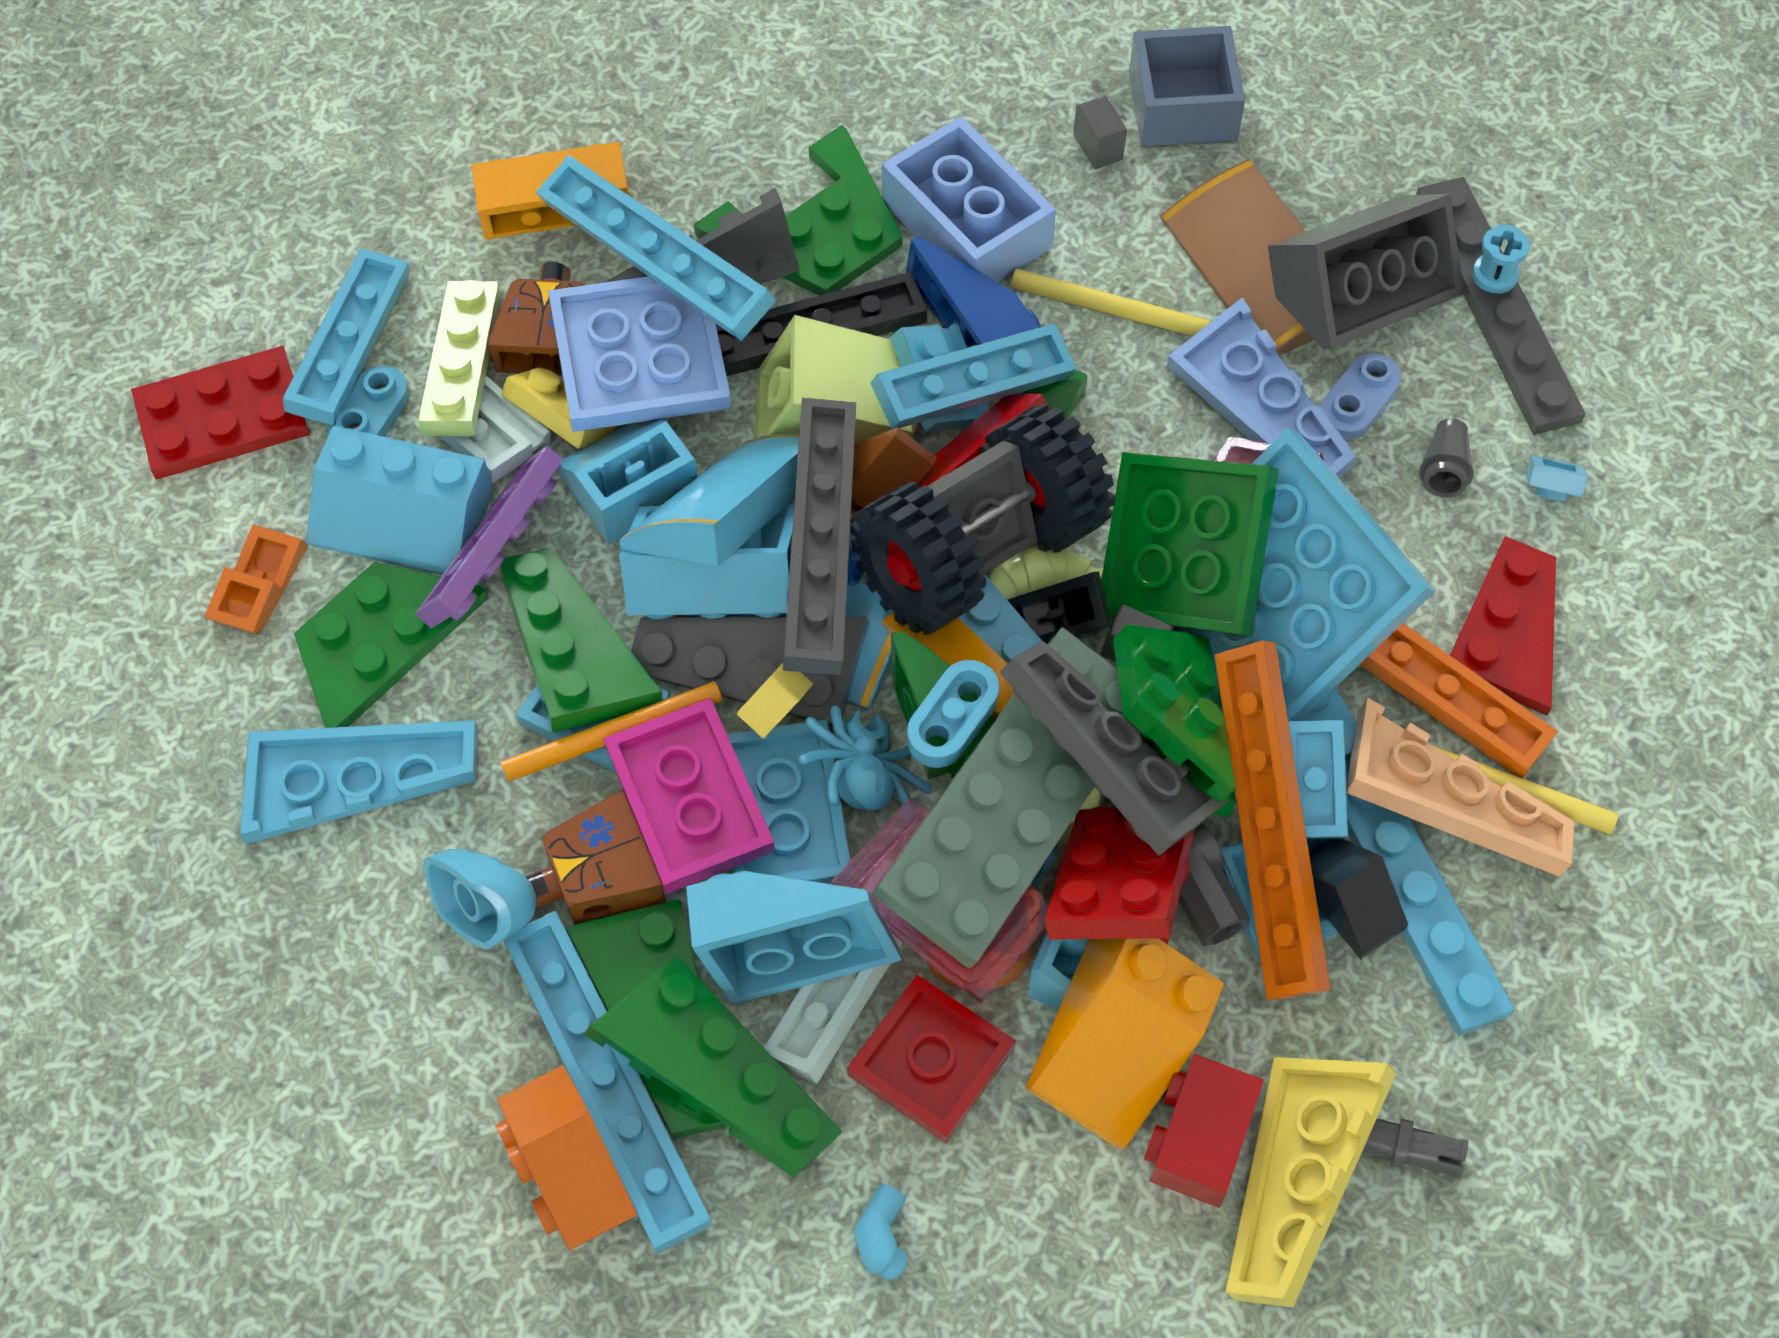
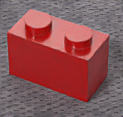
[1144,1054,1264,1208]

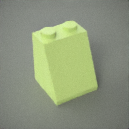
[755,315,917,444]

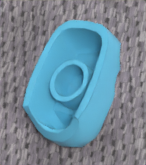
[423,849,536,950]

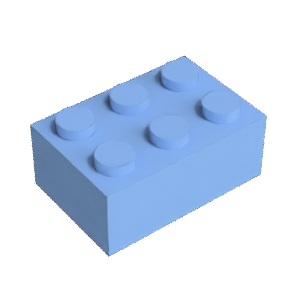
[882,116,1056,282]

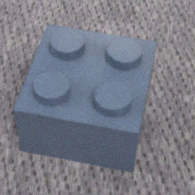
[1129,26,1245,147]

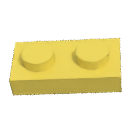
[501,367,615,449]

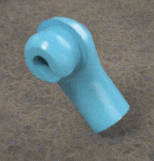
[854,1183,908,1281]

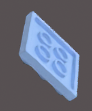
[548,276,731,432]

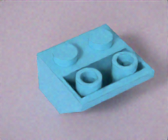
[556,419,697,545]

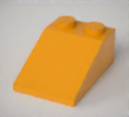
[1025,938,1224,1149]

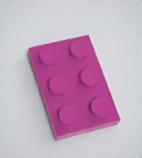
[603,698,775,894]

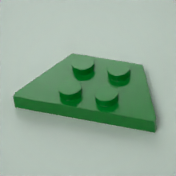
[294,562,489,728]
[1113,624,1236,803]

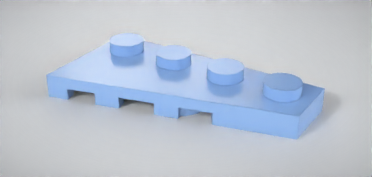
[1167,297,1356,479]

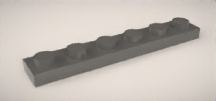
[1416,177,1586,435]
[783,397,856,675]

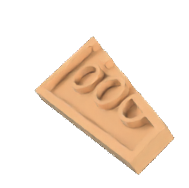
[1346,697,1575,877]

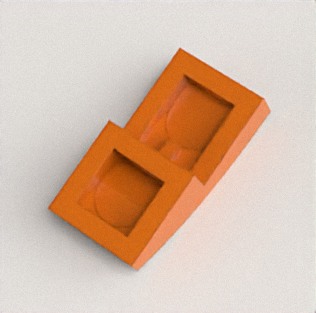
[204,524,308,635]

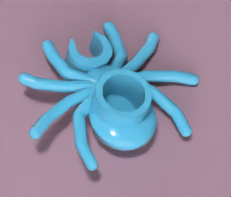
[799,705,933,823]

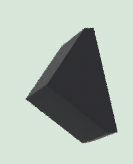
[1007,571,1113,645]
[1309,839,1409,960]

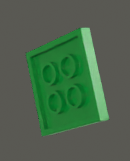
[1101,452,1279,637]

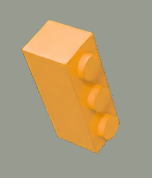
[471,142,629,240]

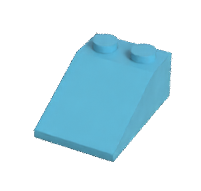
[686,871,902,1005]

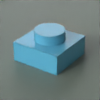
[1526,455,1588,501]

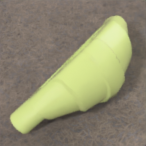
[988,543,1103,599]

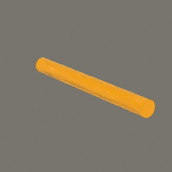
[500,681,722,783]

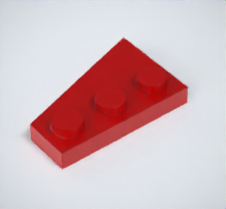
[1450,536,1556,716]

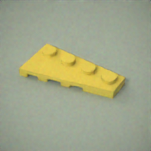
[1225,1057,1397,1308]

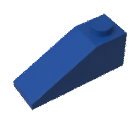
[906,236,1041,348]

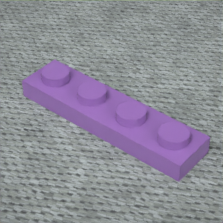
[415,446,563,628]

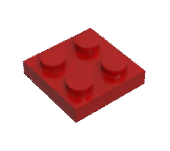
[847,974,1016,1144]

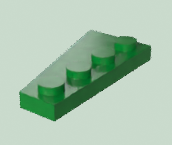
[499,547,662,733]
[565,899,726,1139]
[585,956,842,1178]

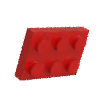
[131,346,310,480]
[1045,806,1195,940]

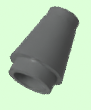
[1419,418,1474,497]

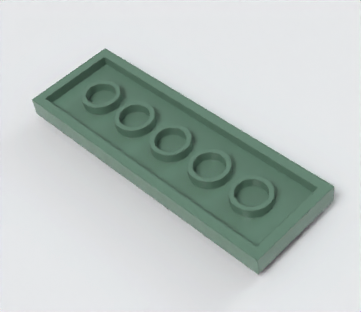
[871,627,1123,969]

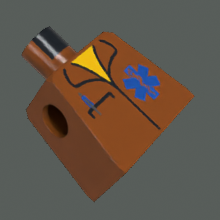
[488,262,584,376]
[525,790,666,925]

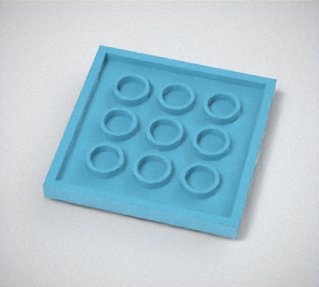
[1172,427,1436,721]

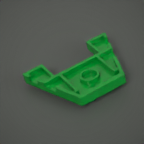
[694,125,903,296]

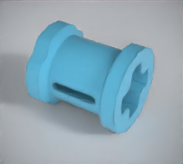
[1472,225,1530,294]

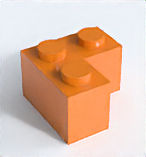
[495,1065,637,1251]

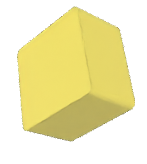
[736,663,813,739]

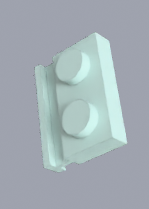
[439,376,551,484]

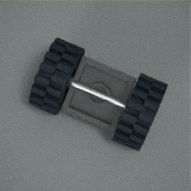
[850,404,1115,635]

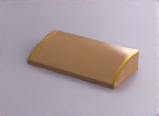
[1160,159,1314,356]

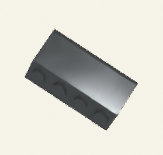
[1268,194,1463,349]

